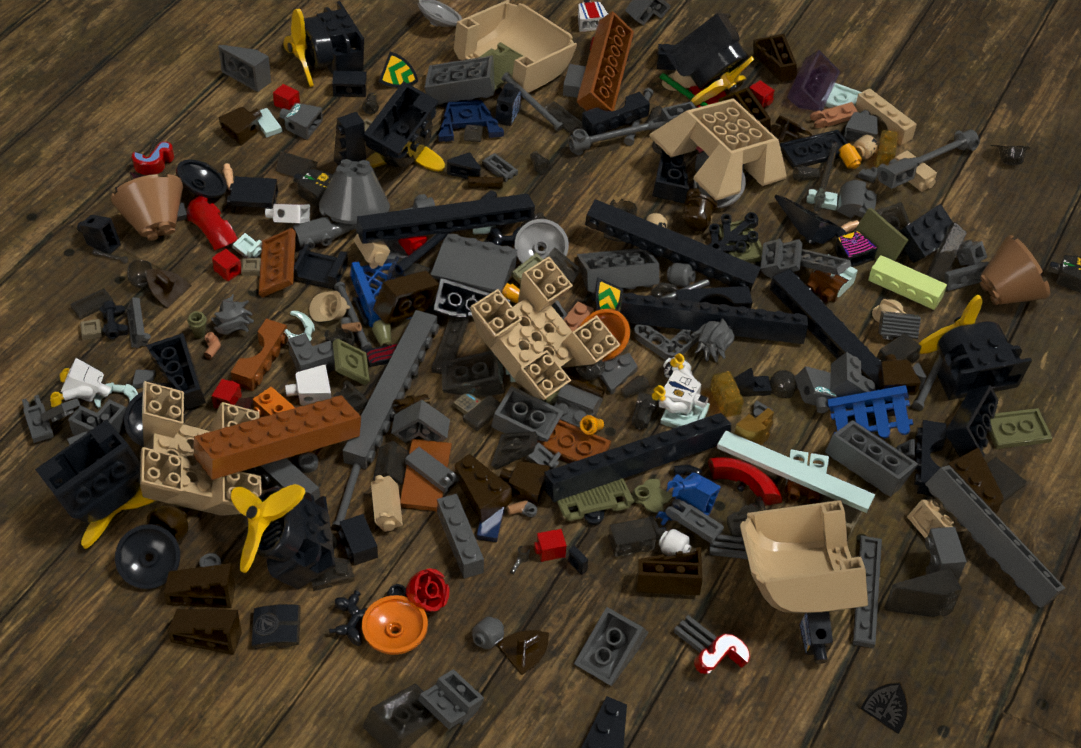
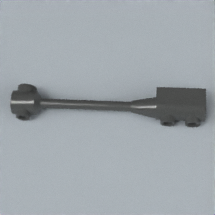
[568,101,696,155]
[877,129,980,189]
[293,194,435,250]

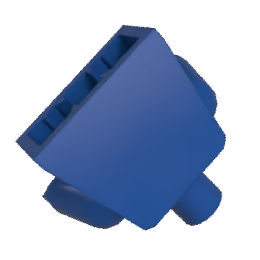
[655,473,721,525]

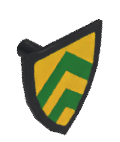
[378,51,418,87]
[591,277,623,311]

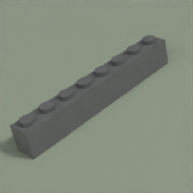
[925,465,1065,608]

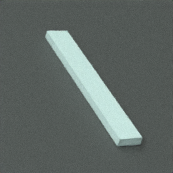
[717,431,875,513]

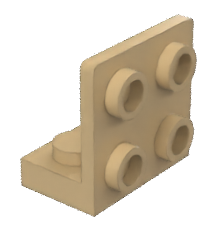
[907,499,967,538]

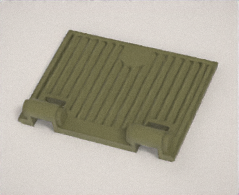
[478,42,523,91]
[557,478,634,522]

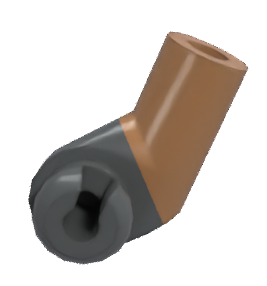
[340,317,362,333]
[507,501,537,517]

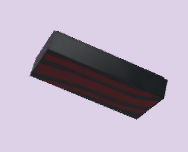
[365,344,398,367]

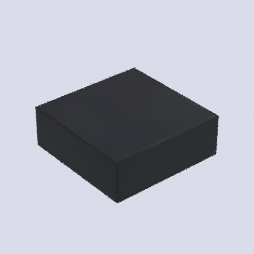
[568,546,588,575]

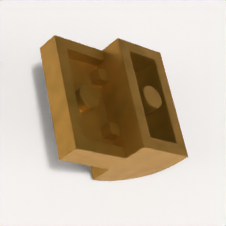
[734,408,774,446]

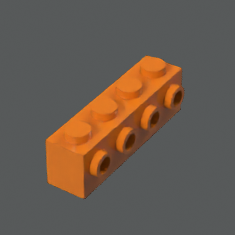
[253,387,314,454]

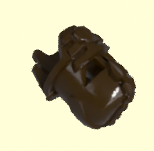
[683,188,718,231]

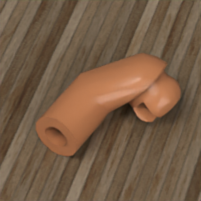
[204,332,221,359]

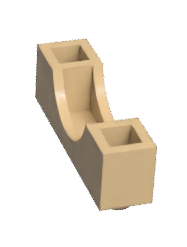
[855,88,917,145]

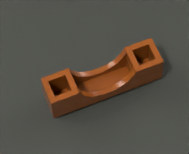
[231,319,288,391]

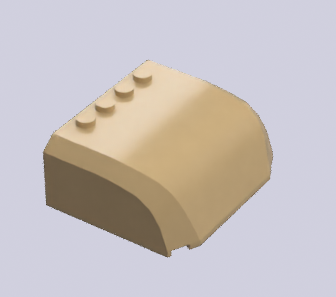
[454,0,577,93]
[740,500,868,613]

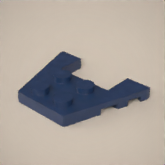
[438,100,504,142]

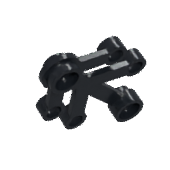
[708,212,758,253]

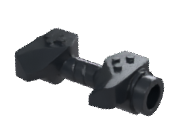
[100,301,128,339]

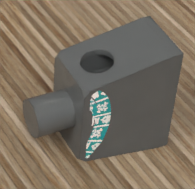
[280,103,323,140]
[794,366,837,413]

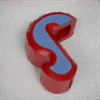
[131,141,174,175]
[694,634,750,674]

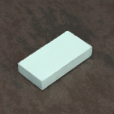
[258,108,282,137]

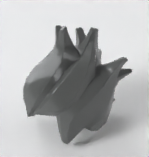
[211,294,254,335]
[693,318,734,362]

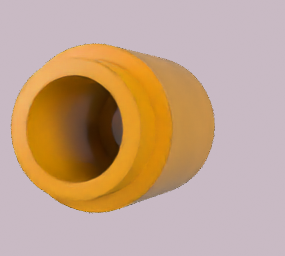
[839,143,862,169]

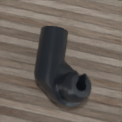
[673,465,702,476]

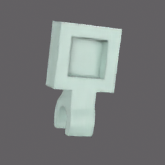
[806,189,837,210]

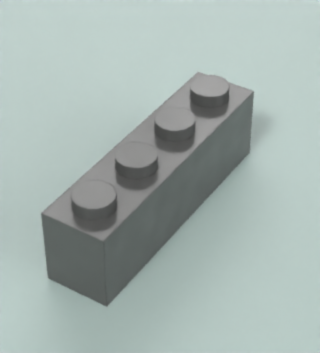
[250,458,320,500]
[437,494,484,579]

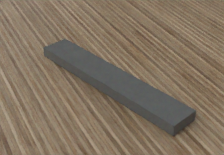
[853,535,882,648]

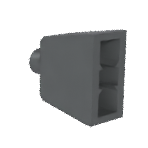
[844,110,878,142]

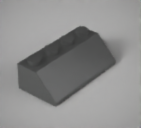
[825,420,918,497]

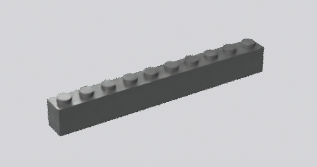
[343,310,439,469]

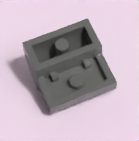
[837,180,877,218]
[761,239,802,278]
[554,384,603,428]
[418,669,484,729]

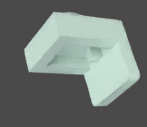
[232,233,262,258]

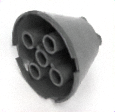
[319,159,390,224]

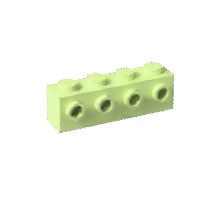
[868,255,947,310]

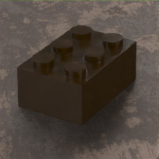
[373,270,440,324]

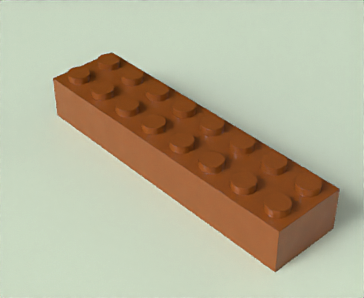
[576,11,634,111]
[194,395,361,480]

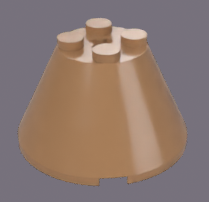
[111,174,183,241]
[980,235,1050,305]

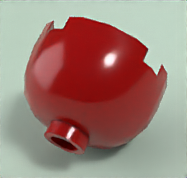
[406,568,449,612]

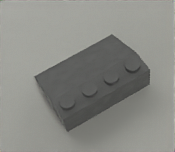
[425,55,495,106]
[431,234,517,293]
[577,248,659,293]

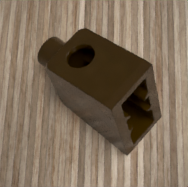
[219,107,262,146]
[878,354,921,396]
[500,461,550,507]

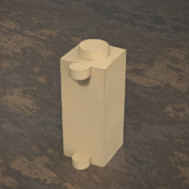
[895,150,937,192]
[354,234,390,269]
[371,475,403,532]

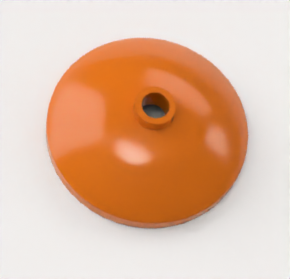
[579,309,630,362]
[362,595,428,655]

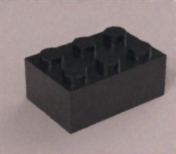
[899,204,960,264]

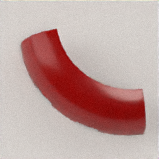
[186,196,238,251]
[708,457,782,506]

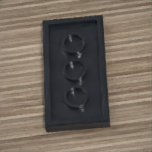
[780,129,848,170]

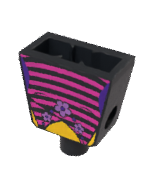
[835,229,877,267]

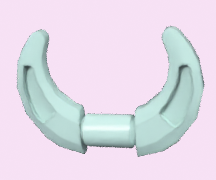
[284,311,315,341]
[94,383,138,408]

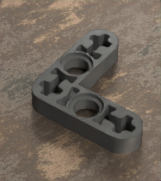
[634,324,700,360]

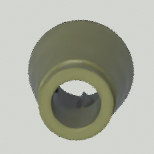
[187,311,207,339]
[372,320,392,347]

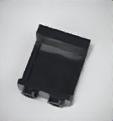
[227,176,279,213]
[294,244,348,290]

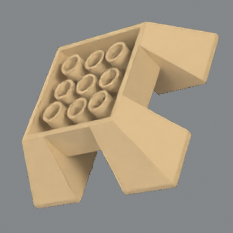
[650,98,787,201]
[470,257,620,400]
[140,381,261,516]

